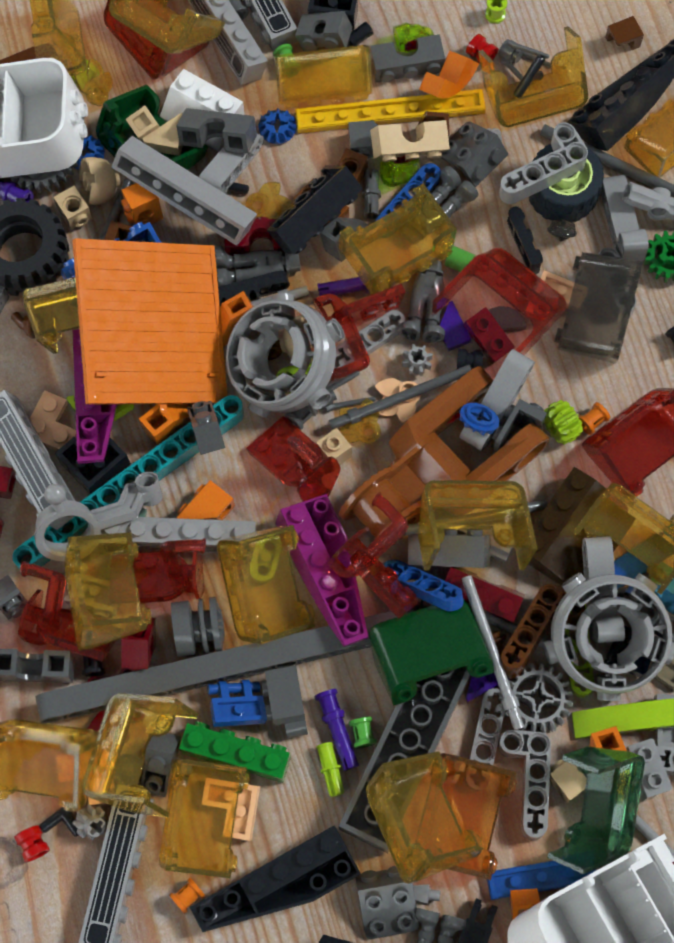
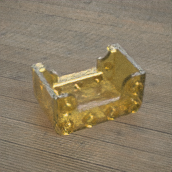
[339,183,457,296]

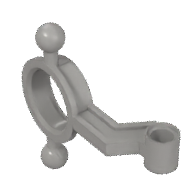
[34,472,163,578]

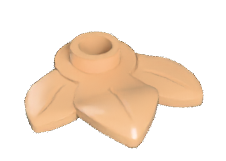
[375,378,421,423]

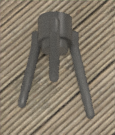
[499,39,552,81]
[319,370,376,412]

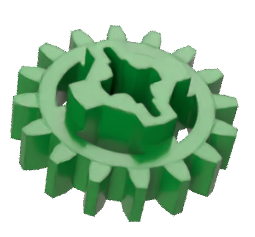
[644,231,674,283]

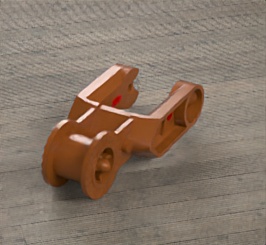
[338,366,550,555]

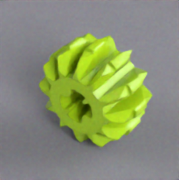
[544,400,583,445]

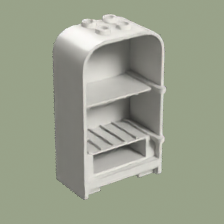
[0,58,88,178]
[507,834,674,943]

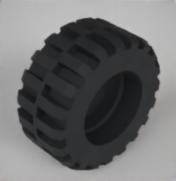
[0,198,70,296]

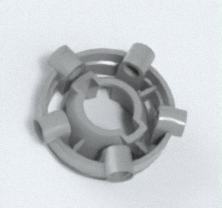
[226,294,345,418]
[543,572,674,701]

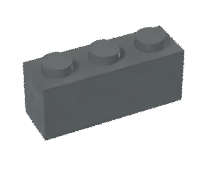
[408,528,491,568]

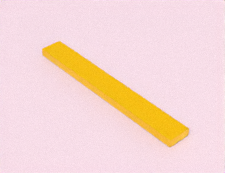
[295,89,486,134]

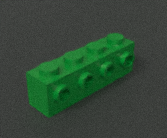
[179,721,291,783]

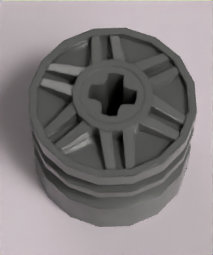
[171,597,225,657]

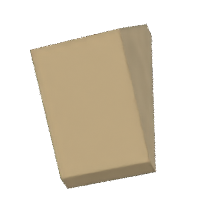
[142,113,183,156]

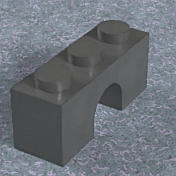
[370,34,445,83]
[176,108,257,153]
[0,649,75,683]

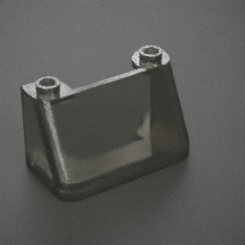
[554,252,643,363]

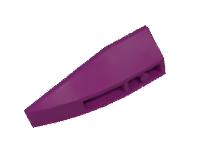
[72,329,117,464]
[275,494,368,647]

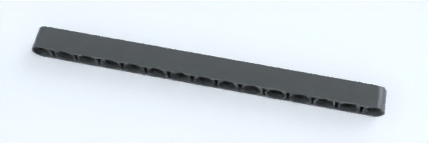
[35,606,419,724]

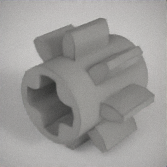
[402,344,433,376]
[73,804,108,840]

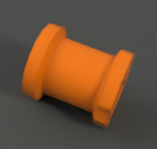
[579,402,610,435]
[169,877,205,914]

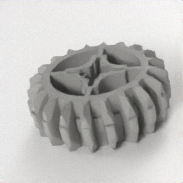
[501,663,573,733]

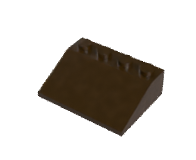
[517,467,638,586]

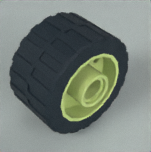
[529,144,604,223]

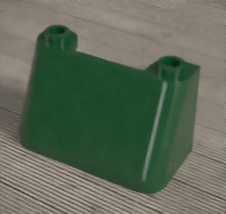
[96,84,208,170]
[369,598,494,706]

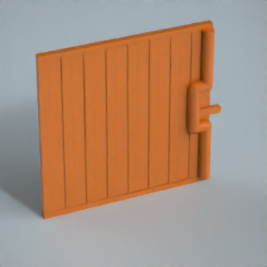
[72,238,228,414]

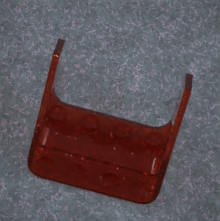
[432,248,567,355]

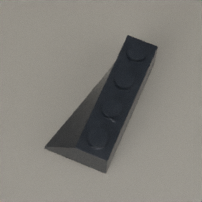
[267,165,363,254]

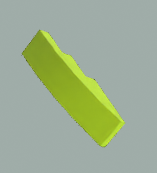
[572,698,674,739]

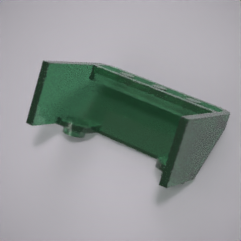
[547,746,645,874]

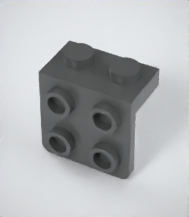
[440,122,509,187]
[491,399,547,455]
[355,865,419,939]

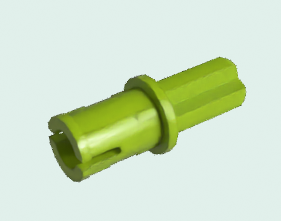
[316,742,344,797]

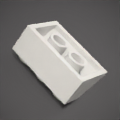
[160,69,245,152]

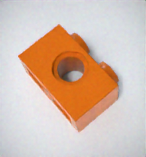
[120,183,164,225]

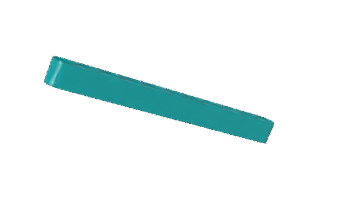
[12,395,244,574]

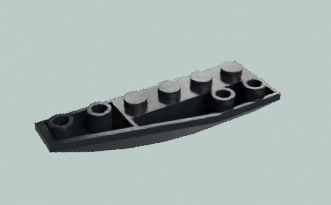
[566,39,674,151]
[190,825,361,932]

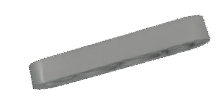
[332,310,405,376]
[465,688,505,791]

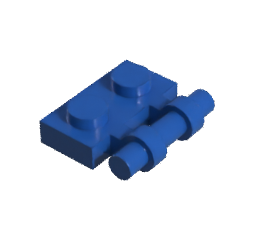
[207,680,267,727]

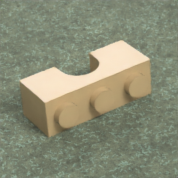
[370,120,450,162]

